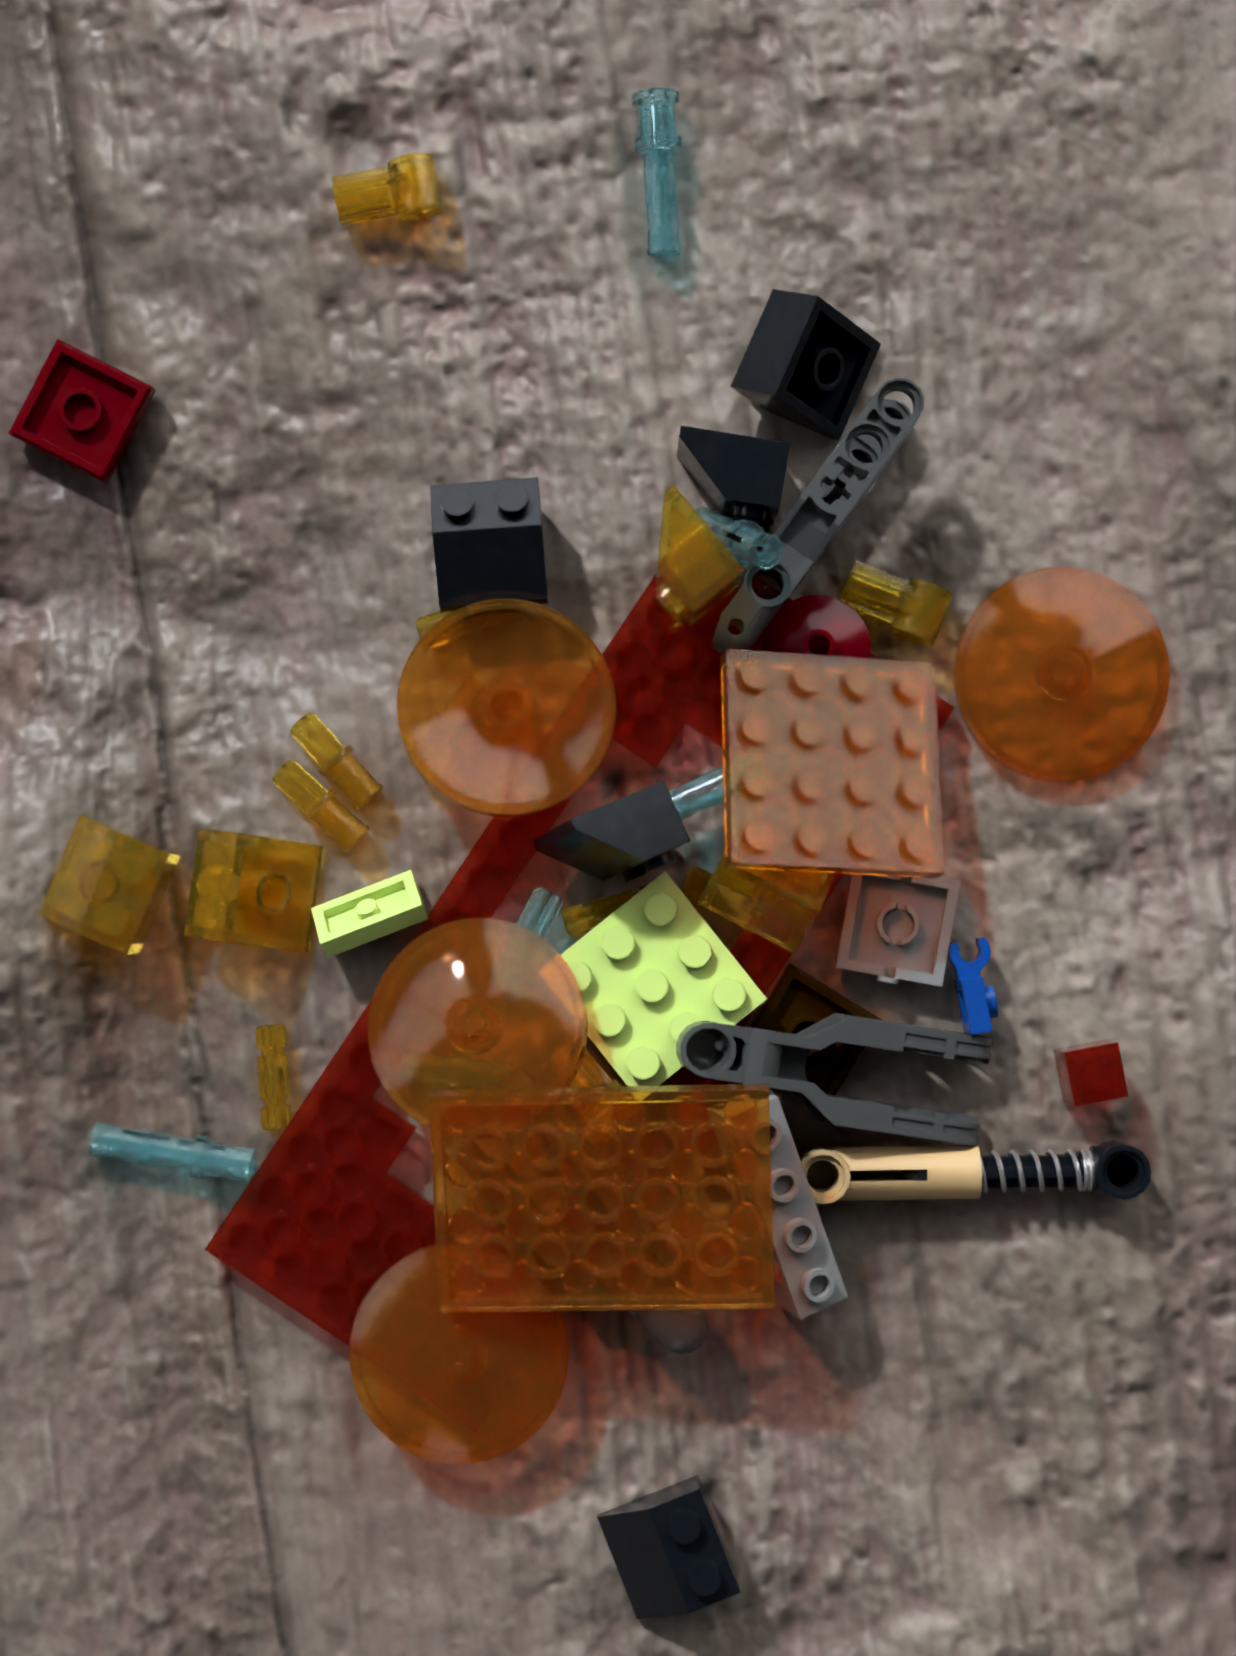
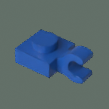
[948,937,998,1035]

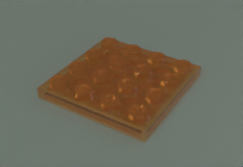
[720,648,944,879]

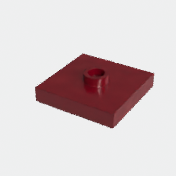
[8,339,156,484]

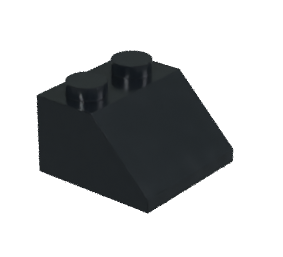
[730,289,881,440]
[677,425,790,531]
[430,477,548,612]
[532,780,691,883]
[597,1475,740,1619]

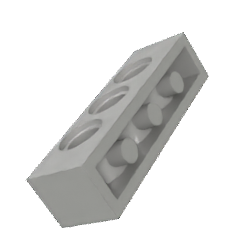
[707,1086,848,1320]

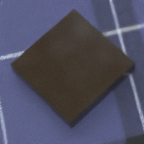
[750,963,882,1095]

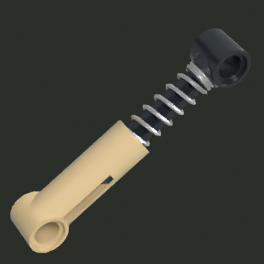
[799,1140,1151,1204]

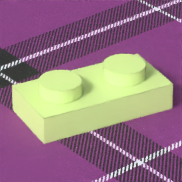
[311,870,428,958]

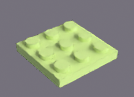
[538,871,767,1101]

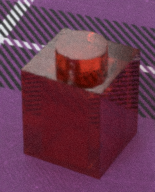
[1053,1040,1128,1106]

